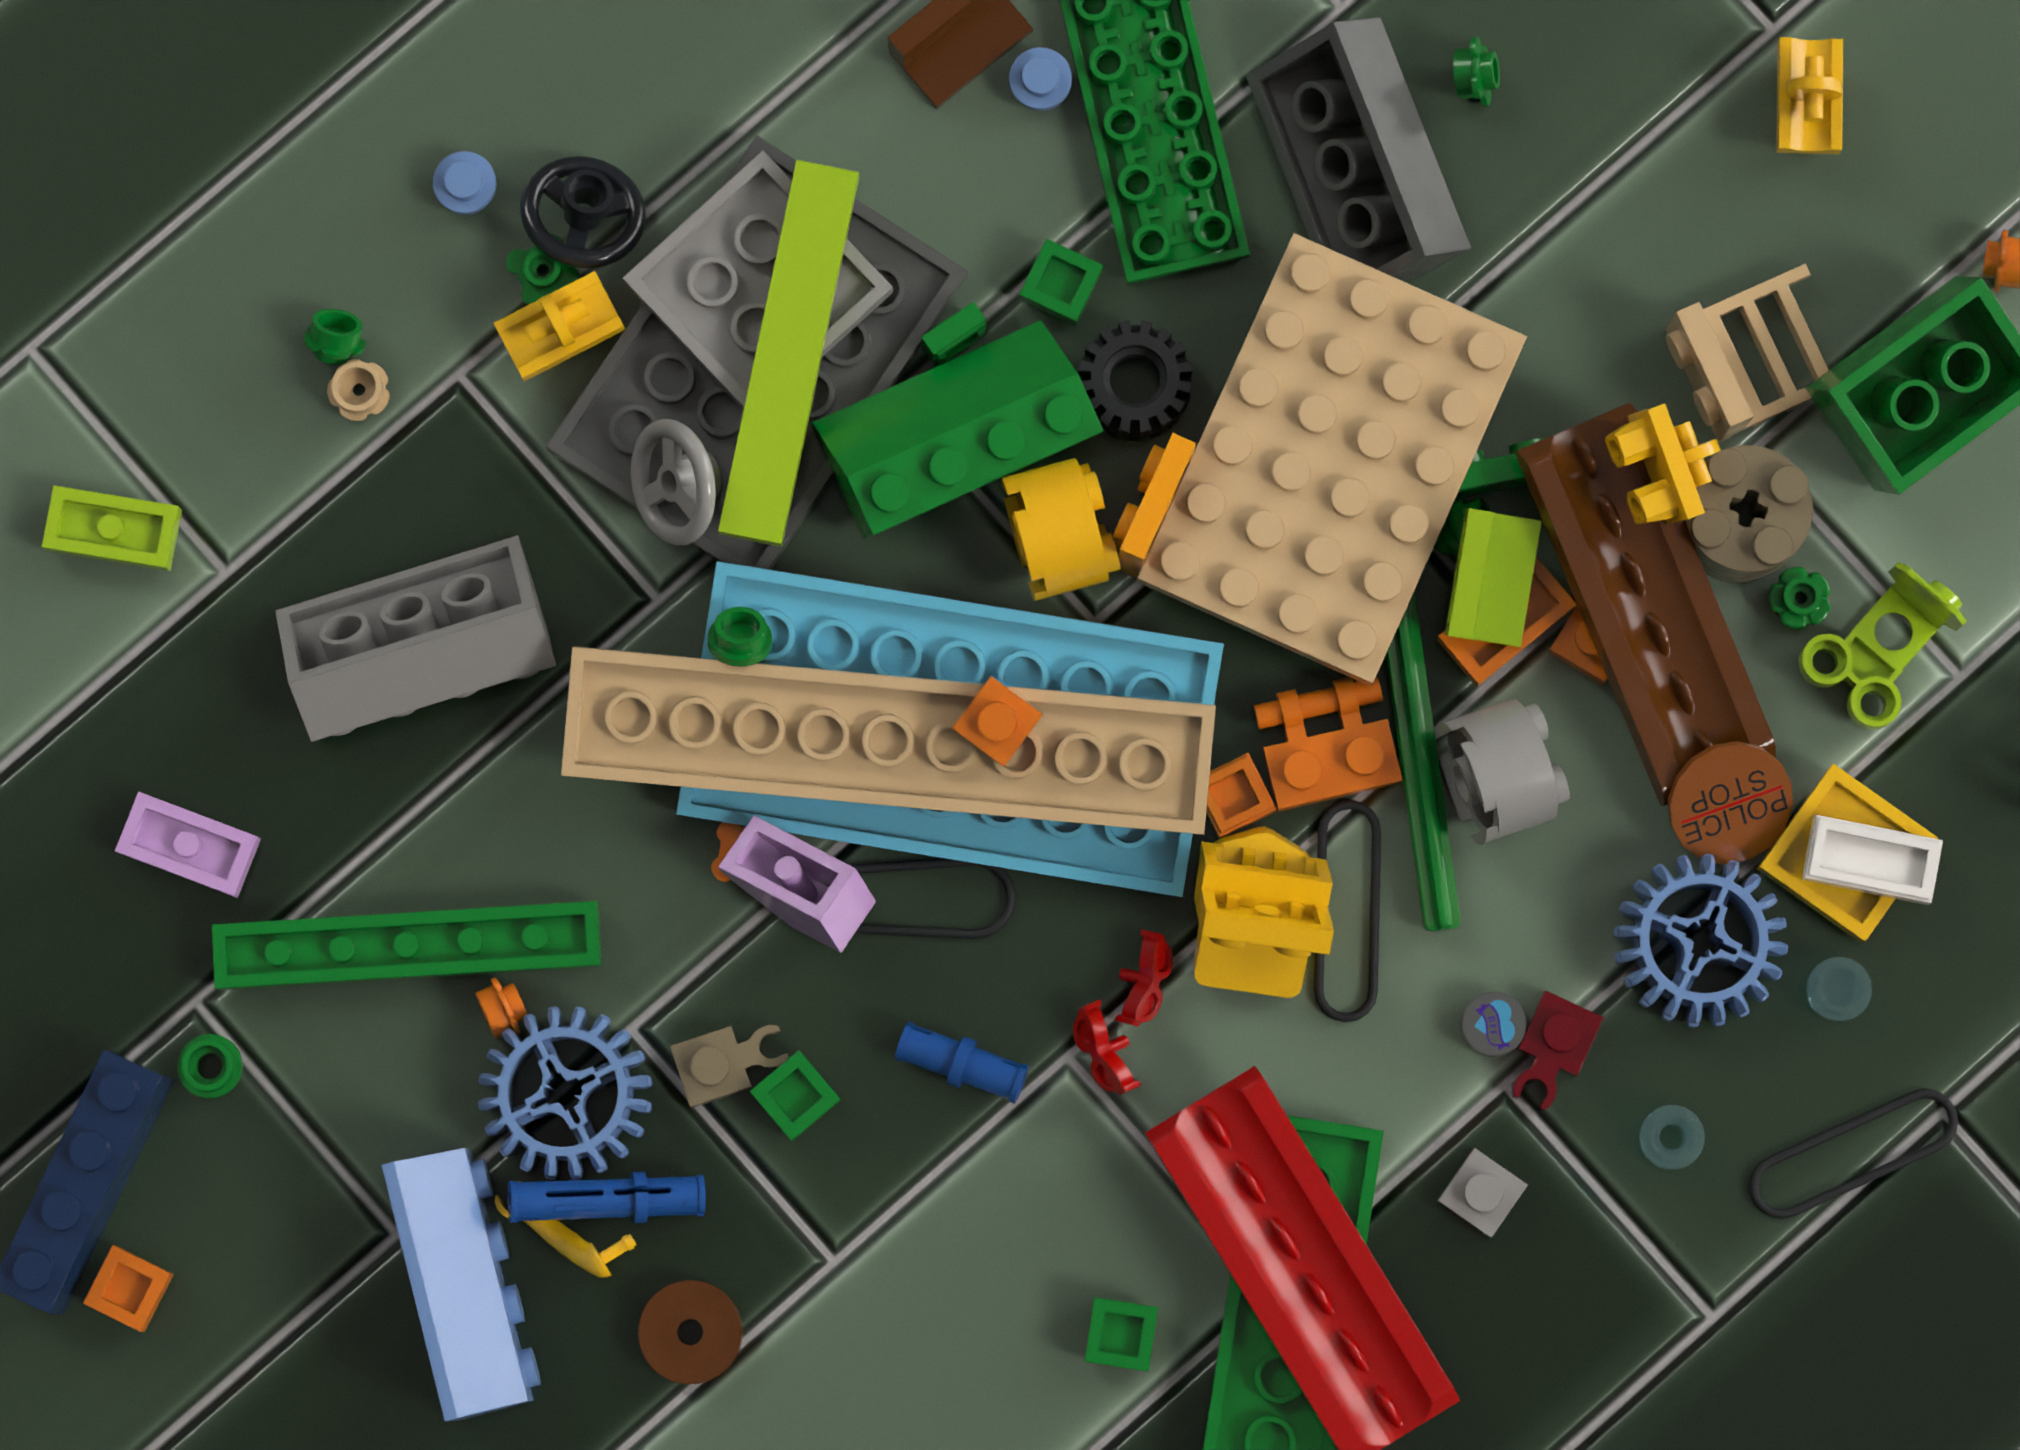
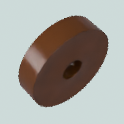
[638,1280,743,1384]

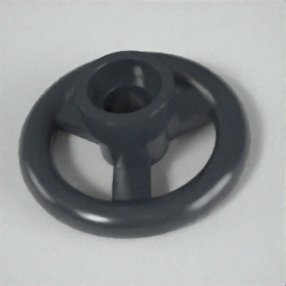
[520,156,646,268]

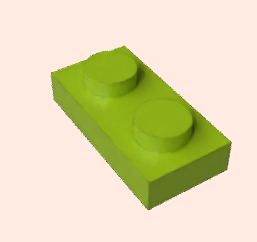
[42,485,182,572]

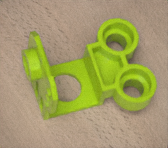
[1798,561,1967,730]

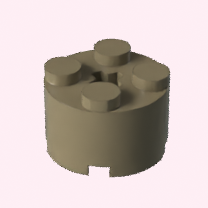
[1684,445,1813,583]

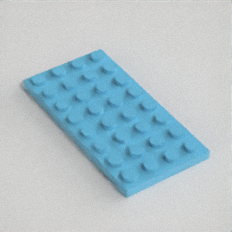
[676,561,1224,897]

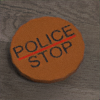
[1668,741,1793,865]

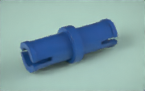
[894,1021,1029,1104]

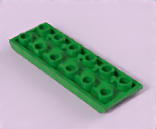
[1058,0,1250,285]

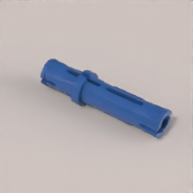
[507,1171,706,1224]

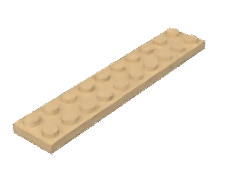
[561,647,1216,835]

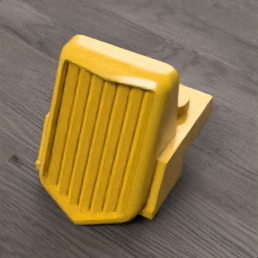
[1193,826,1334,998]

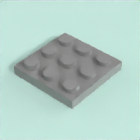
[623,150,893,410]

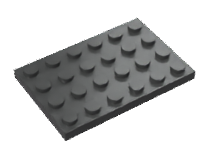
[546,135,968,569]

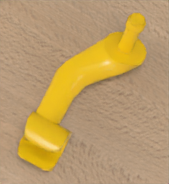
[495,1181,637,1278]

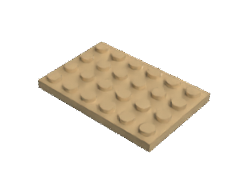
[1137,233,1527,686]

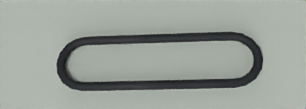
[1314,800,1381,1022]
[1749,1088,1958,1219]

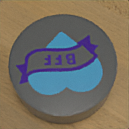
[1460,991,1526,1057]

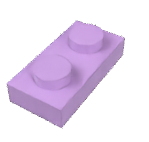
[115,791,261,899]

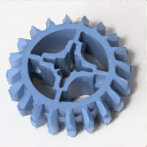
[1612,854,1788,1028]
[478,1006,653,1180]

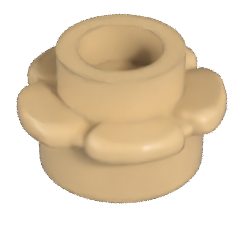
[327,359,390,421]

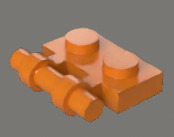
[1253,676,1403,812]

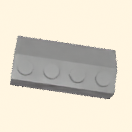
[275,535,557,742]

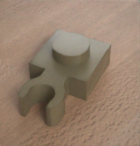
[670,1025,790,1108]

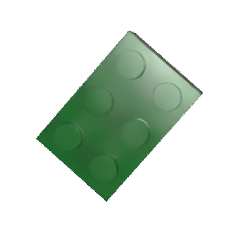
[1805,276,2020,495]

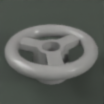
[630,419,722,546]

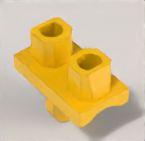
[1776,37,1843,154]
[493,271,625,382]
[1605,403,1721,524]

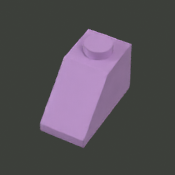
[718,815,876,953]

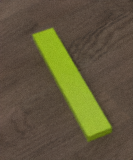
[718,160,860,547]

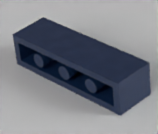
[0,1049,175,1315]

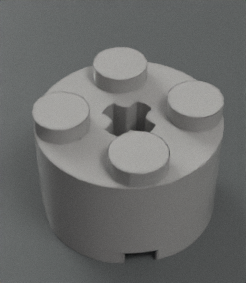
[1436,699,1570,845]

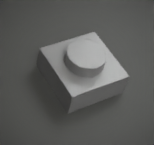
[1436,1148,1528,1239]

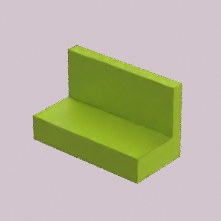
[1444,508,1542,647]

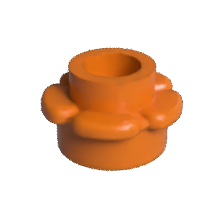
[1982,230,2020,292]
[475,978,527,1039]

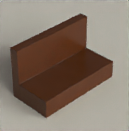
[887,0,1033,109]

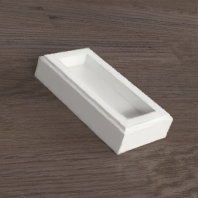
[1801,815,1943,905]

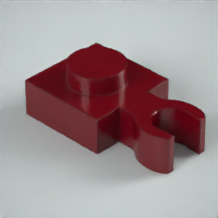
[1511,990,1604,1111]

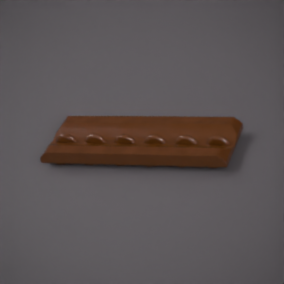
[1514,403,1776,806]

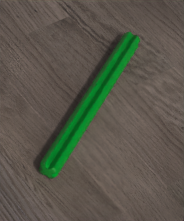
[1385,590,1461,932]

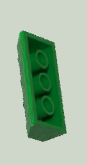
[811,320,1104,539]

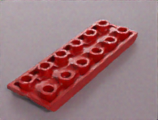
[1144,1066,1461,1450]

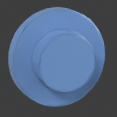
[1009,47,1072,111]
[433,151,497,215]

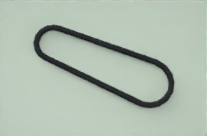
[850,858,1016,939]

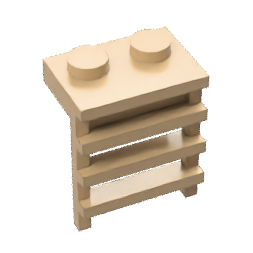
[1665,263,1829,442]

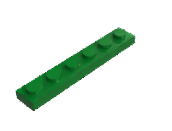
[212,901,602,990]

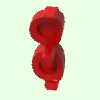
[1115,929,1173,1027]
[1073,999,1142,1095]

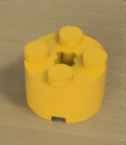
[1001,458,1120,601]

